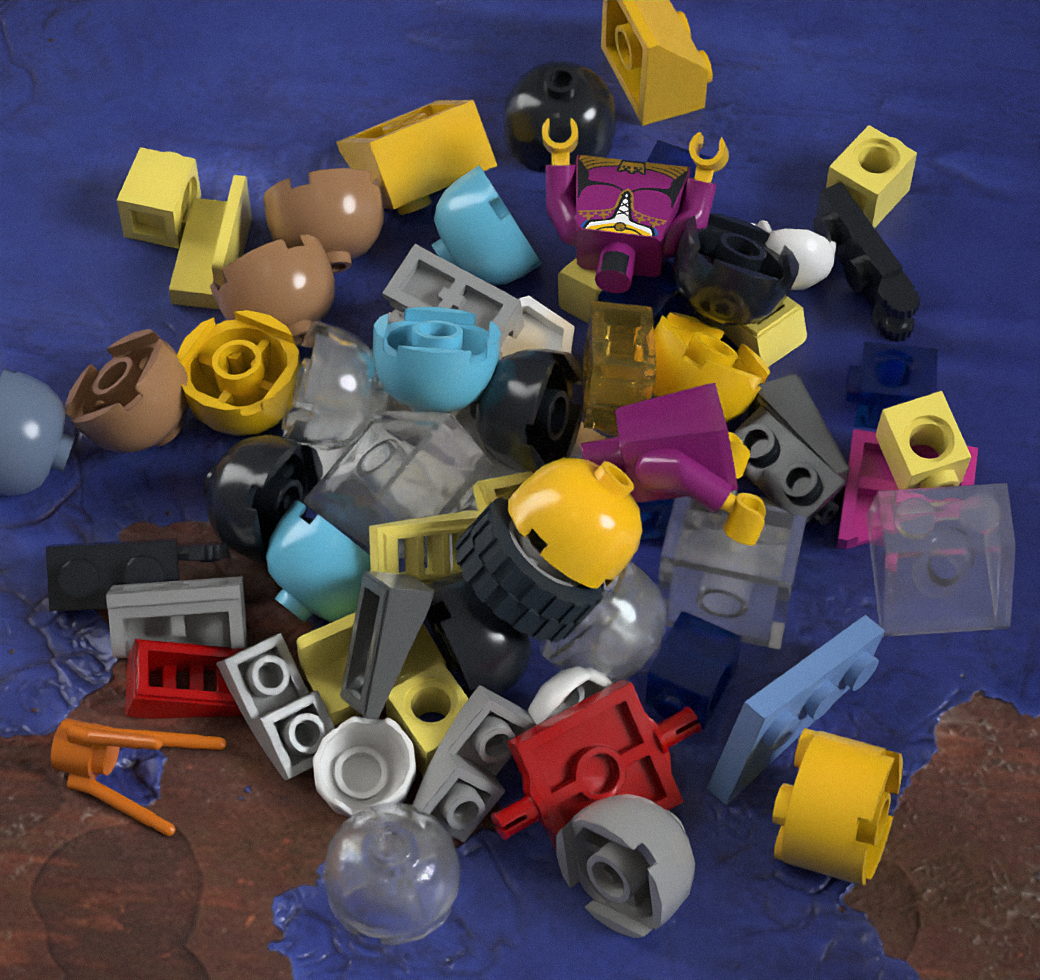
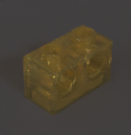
[582,301,657,435]

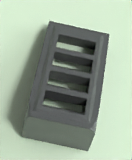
[747,373,849,505]
[340,570,435,719]

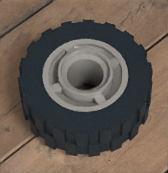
[455,497,604,643]

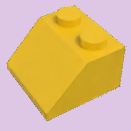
[601,0,713,126]
[336,100,497,215]

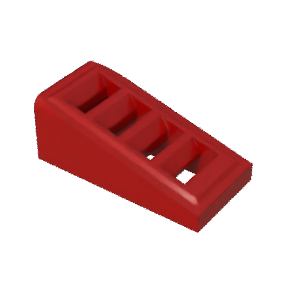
[125,639,245,719]

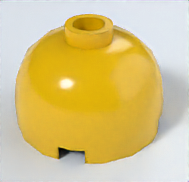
[177,310,302,436]
[643,312,770,423]
[508,458,642,589]

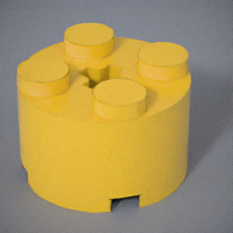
[772,728,903,886]

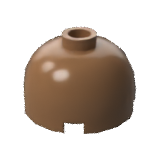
[263,168,384,274]
[210,234,336,347]
[64,329,188,454]

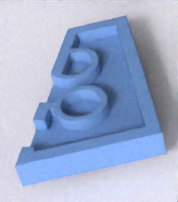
[707,615,885,805]

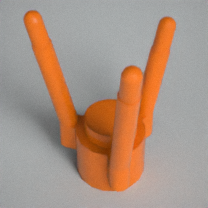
[50,718,227,836]

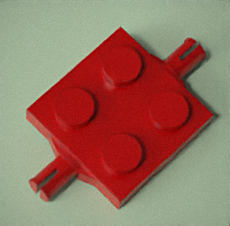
[491,679,701,852]

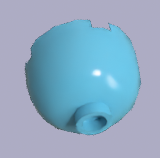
[431,165,542,286]
[372,307,501,419]
[266,500,370,623]

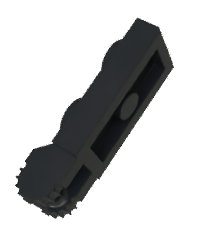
[813,183,920,342]
[46,538,229,611]

